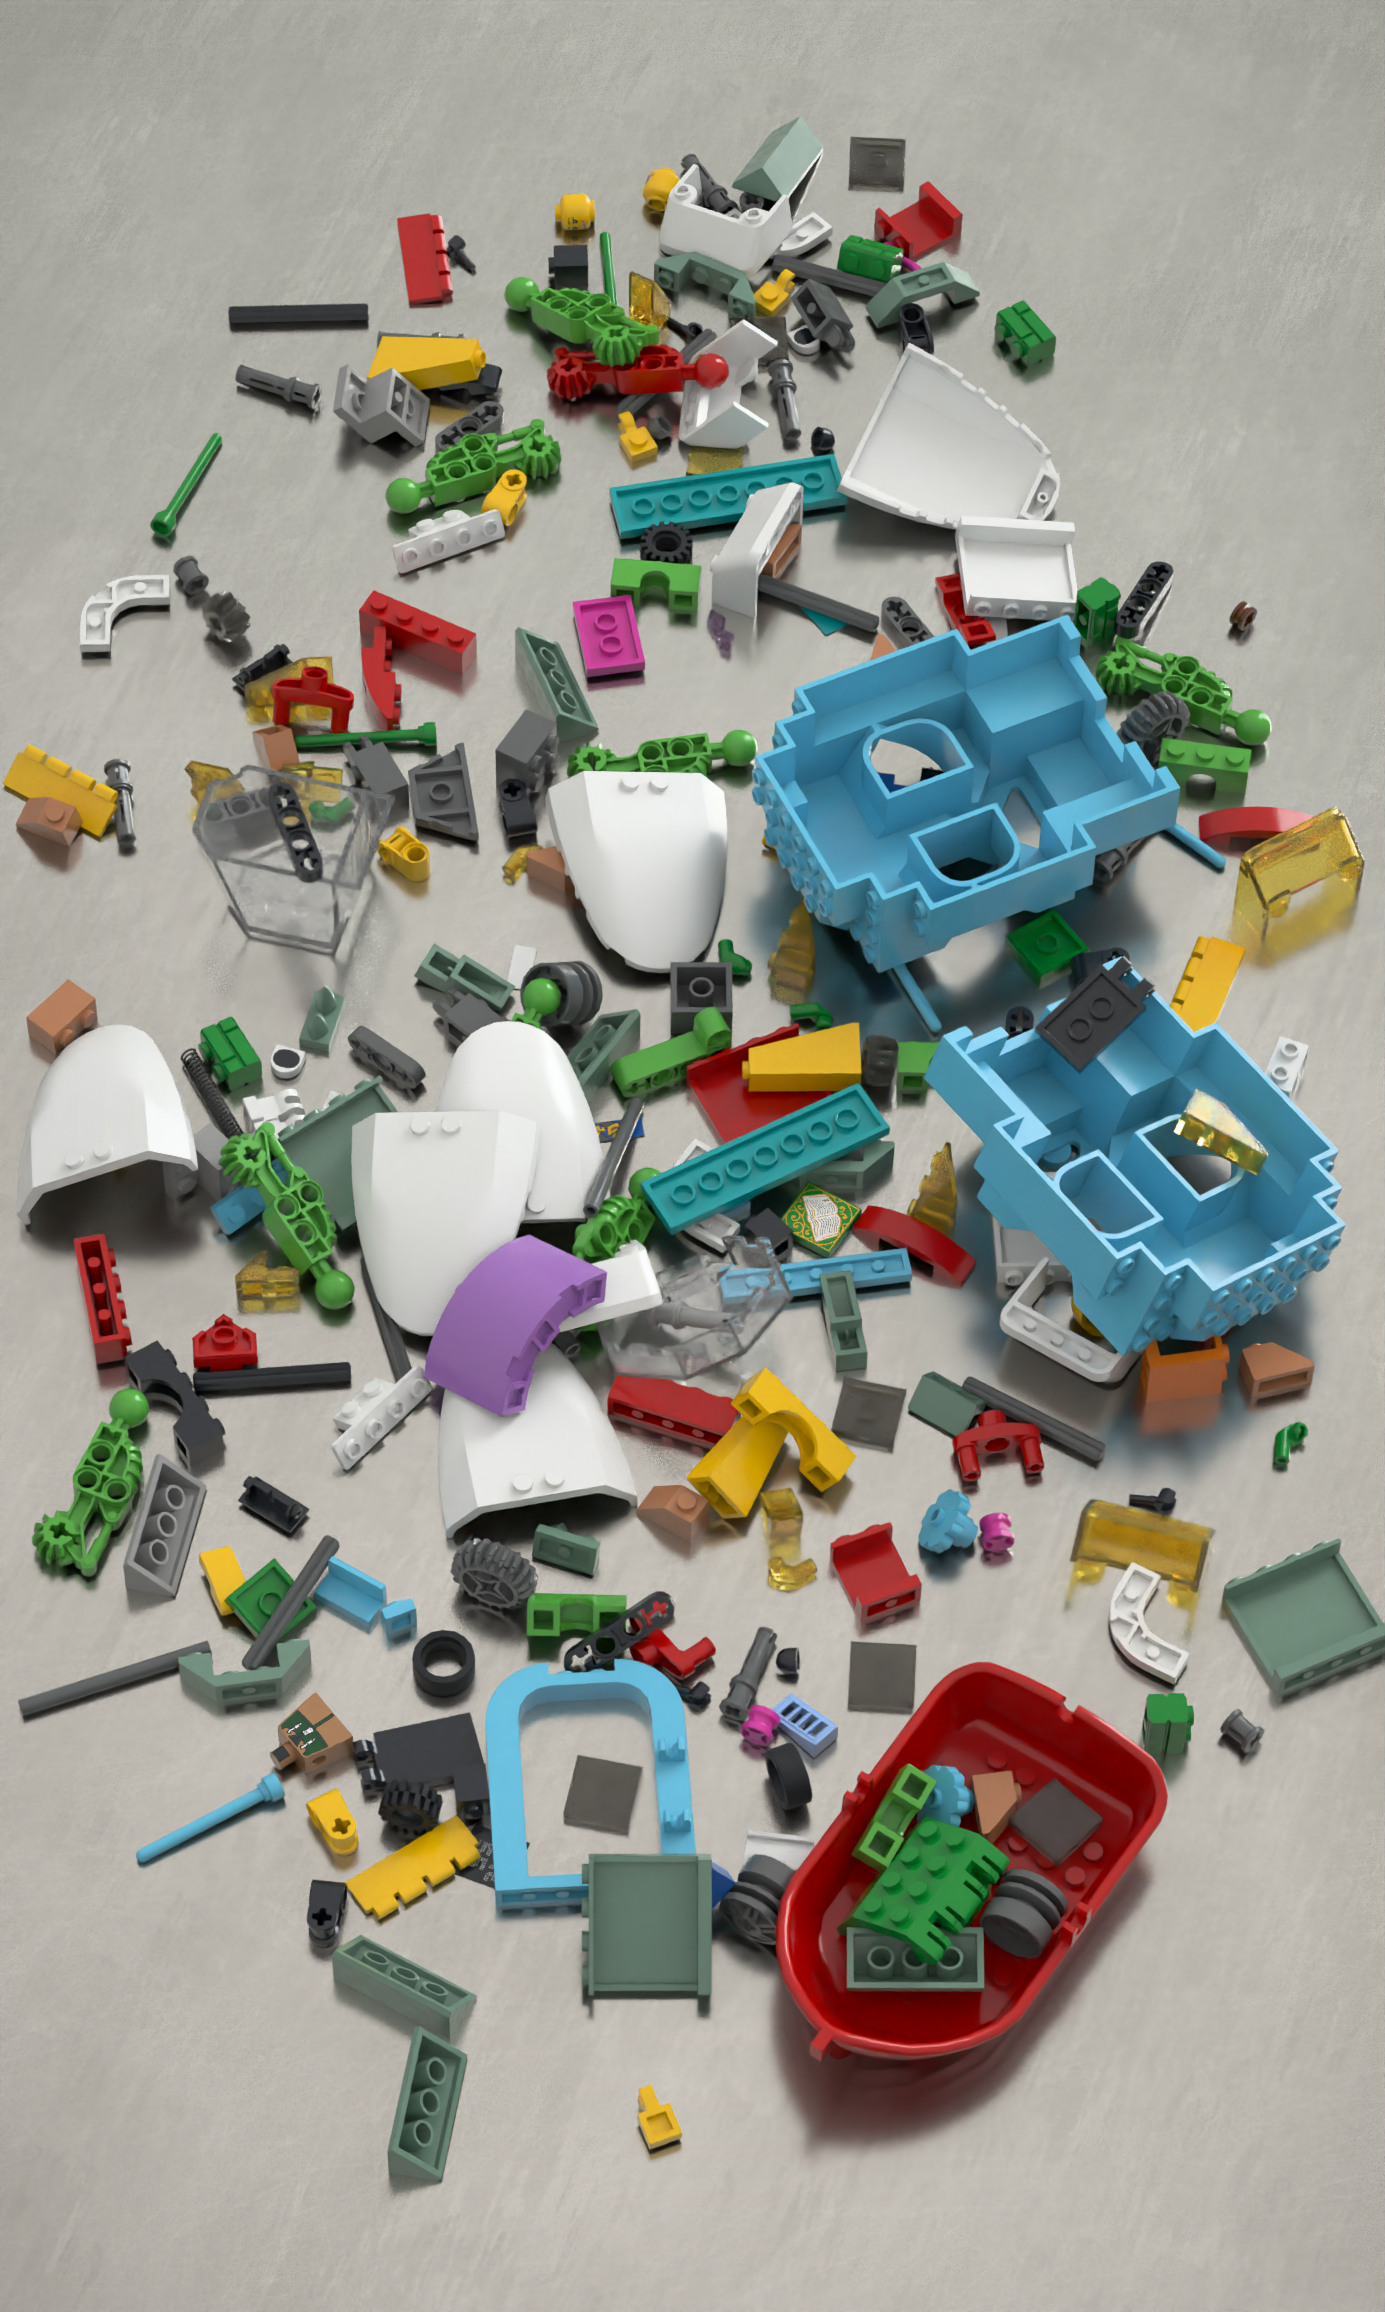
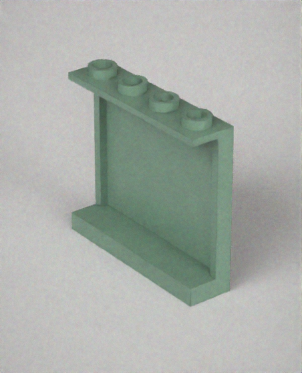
[277,1076,398,1239]
[1222,1538,1385,1695]
[582,1854,712,1995]

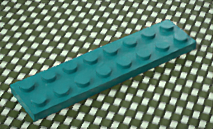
[609,454,847,539]
[641,1082,890,1235]

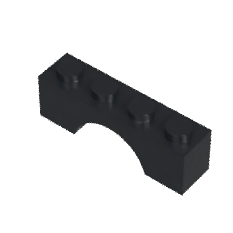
[124,1340,226,1467]

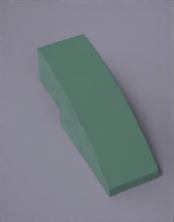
[414,943,515,1011]
[819,1270,868,1372]

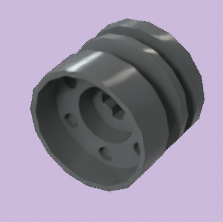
[520,961,603,1027]
[719,1854,795,1945]
[979,1868,1068,1959]

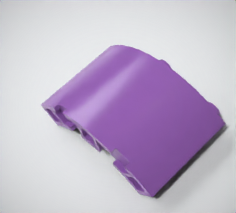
[424,1235,607,1417]

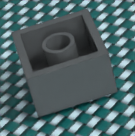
[495,709,559,798]
[670,962,733,1034]

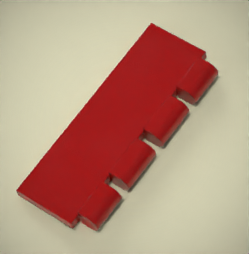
[397,213,453,305]

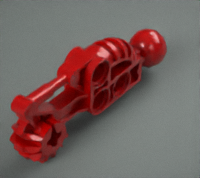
[547,344,729,401]

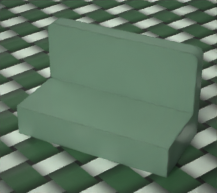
[908,1371,988,1436]

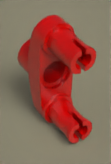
[272,666,354,734]
[951,1410,1045,1482]
[629,1601,716,1680]

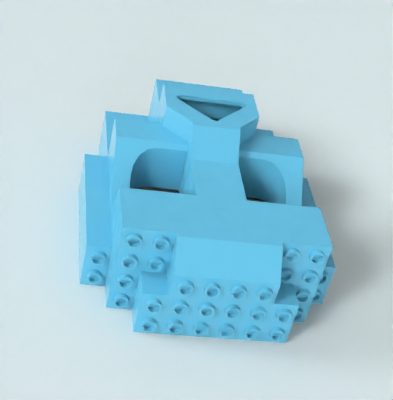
[751,615,1180,973]
[924,956,1346,1357]

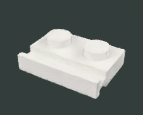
[743,1830,814,1872]

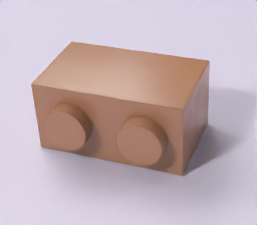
[26,979,97,1055]

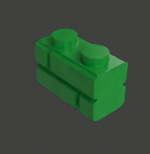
[837,235,904,283]
[994,300,1056,367]
[1074,577,1121,647]
[198,1016,262,1091]
[1141,1693,1194,1755]

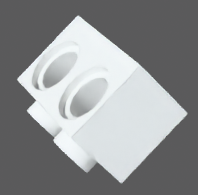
[1265,1036,1309,1101]

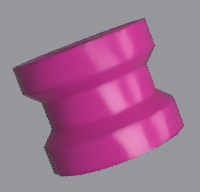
[979,1513,1015,1552]
[740,1705,780,1746]

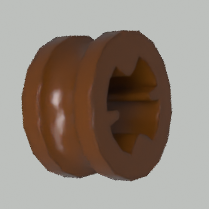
[1229,601,1257,631]

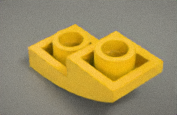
[199,1546,246,1616]

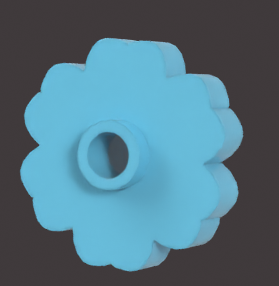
[918,1489,978,1554]
[917,1765,974,1827]

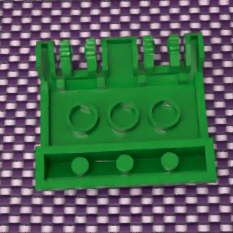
[837,1816,1010,1966]

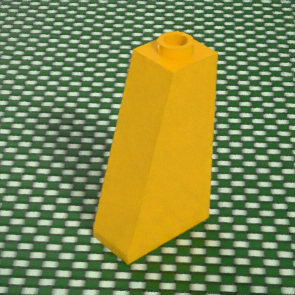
[367,336,486,390]
[742,1023,861,1092]
[686,1416,788,1519]

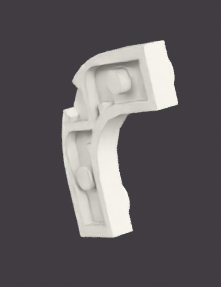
[725,208,833,259]
[80,575,170,652]
[674,1139,740,1253]
[1109,1562,1190,1684]

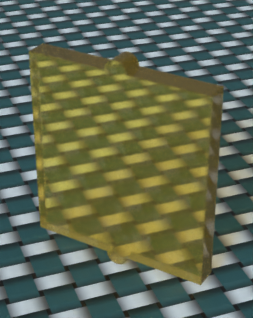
[686,446,745,476]

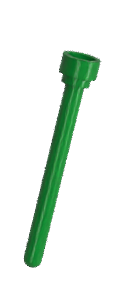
[599,232,626,327]
[150,433,222,537]
[294,722,437,748]

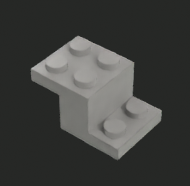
[333,364,430,447]
[162,1123,258,1202]

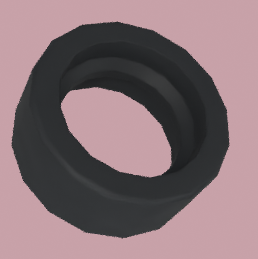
[412,1630,475,1696]
[765,1743,812,1810]

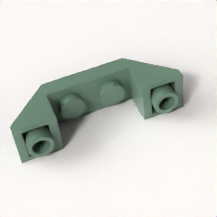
[654,252,756,323]
[866,262,980,328]
[791,1139,895,1189]
[178,1639,311,1703]

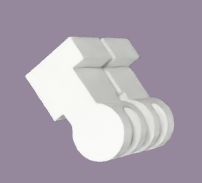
[243,1089,306,1160]

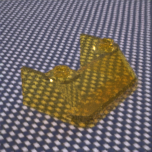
[1233,807,1365,941]
[1070,1499,1216,1593]

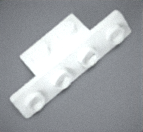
[392,509,505,573]
[331,1365,433,1470]

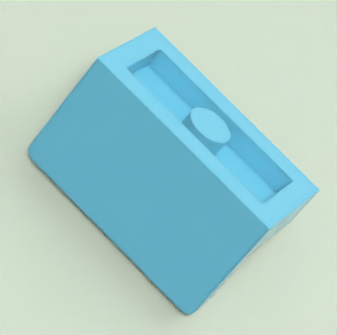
[314,1556,387,1629]

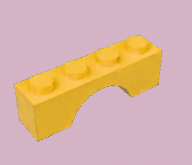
[731,1367,857,1492]

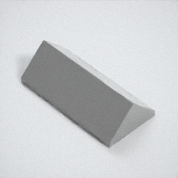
[123,1454,207,1597]

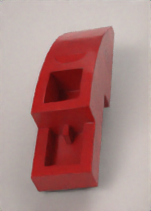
[361,625,402,731]

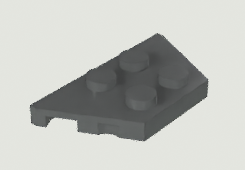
[408,743,479,841]

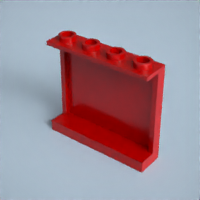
[686,1023,833,1145]

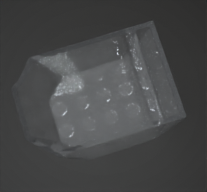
[192,765,395,950]

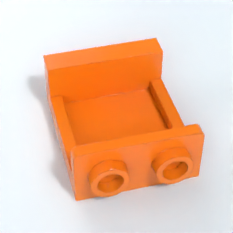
[1140,1335,1230,1403]

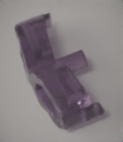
[707,609,734,650]

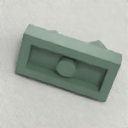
[299,986,346,1052]
[531,1522,601,1575]

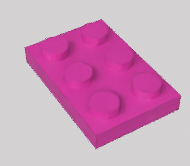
[573,595,645,677]

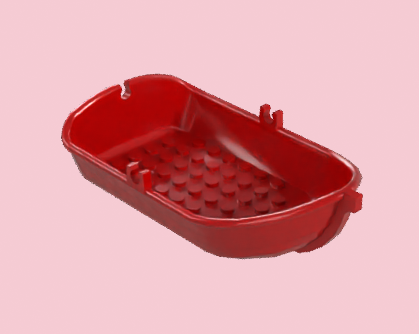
[776,1662,1168,2062]

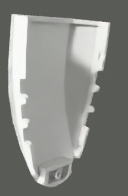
[837,343,1060,529]
[545,771,727,973]
[436,1021,610,1223]
[17,1025,198,1225]
[351,1110,540,1336]
[438,1343,638,1539]

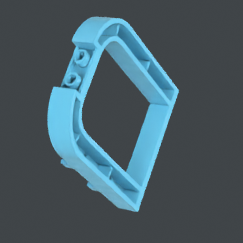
[485,1659,696,1906]

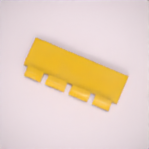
[2,744,118,837]
[1170,936,1246,1032]
[345,1815,481,1920]

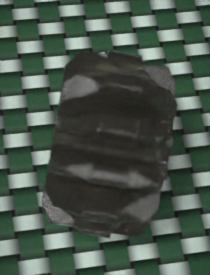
[201,591,250,643]
[861,1034,899,1087]

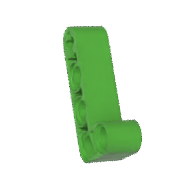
[609,1007,732,1097]

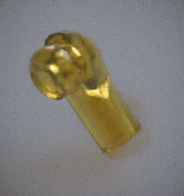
[502,844,544,877]
[767,1556,817,1584]

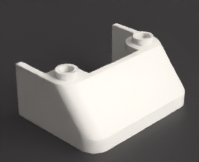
[659,164,793,278]
[678,319,778,449]
[710,482,804,618]
[559,1240,663,1332]
[1000,1256,1143,1383]

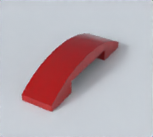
[935,573,996,646]
[1198,807,1320,846]
[852,1205,977,1287]

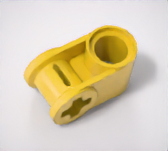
[481,470,527,526]
[376,826,431,882]
[306,1788,359,1856]

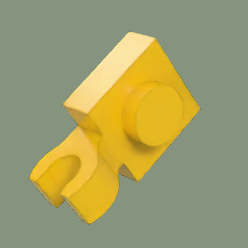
[754,269,795,319]
[618,411,658,463]
[637,2085,682,2149]

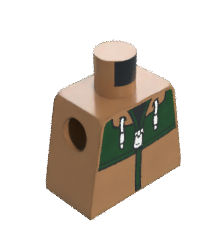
[270,1692,354,1773]

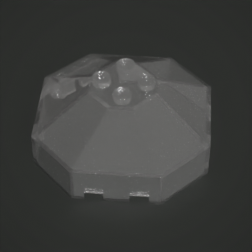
[596,1235,794,1381]

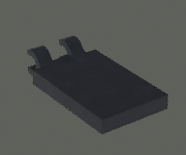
[1035,956,1155,1074]
[353,1712,484,1793]

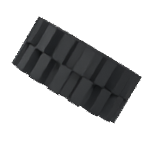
[640,521,693,564]
[378,1779,443,1833]

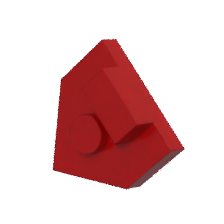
[192,1314,258,1371]

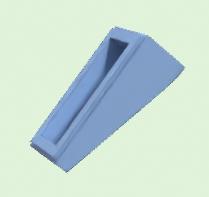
[771,1693,838,1758]

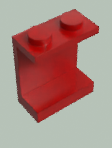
[874,181,963,261]
[830,1522,922,1622]

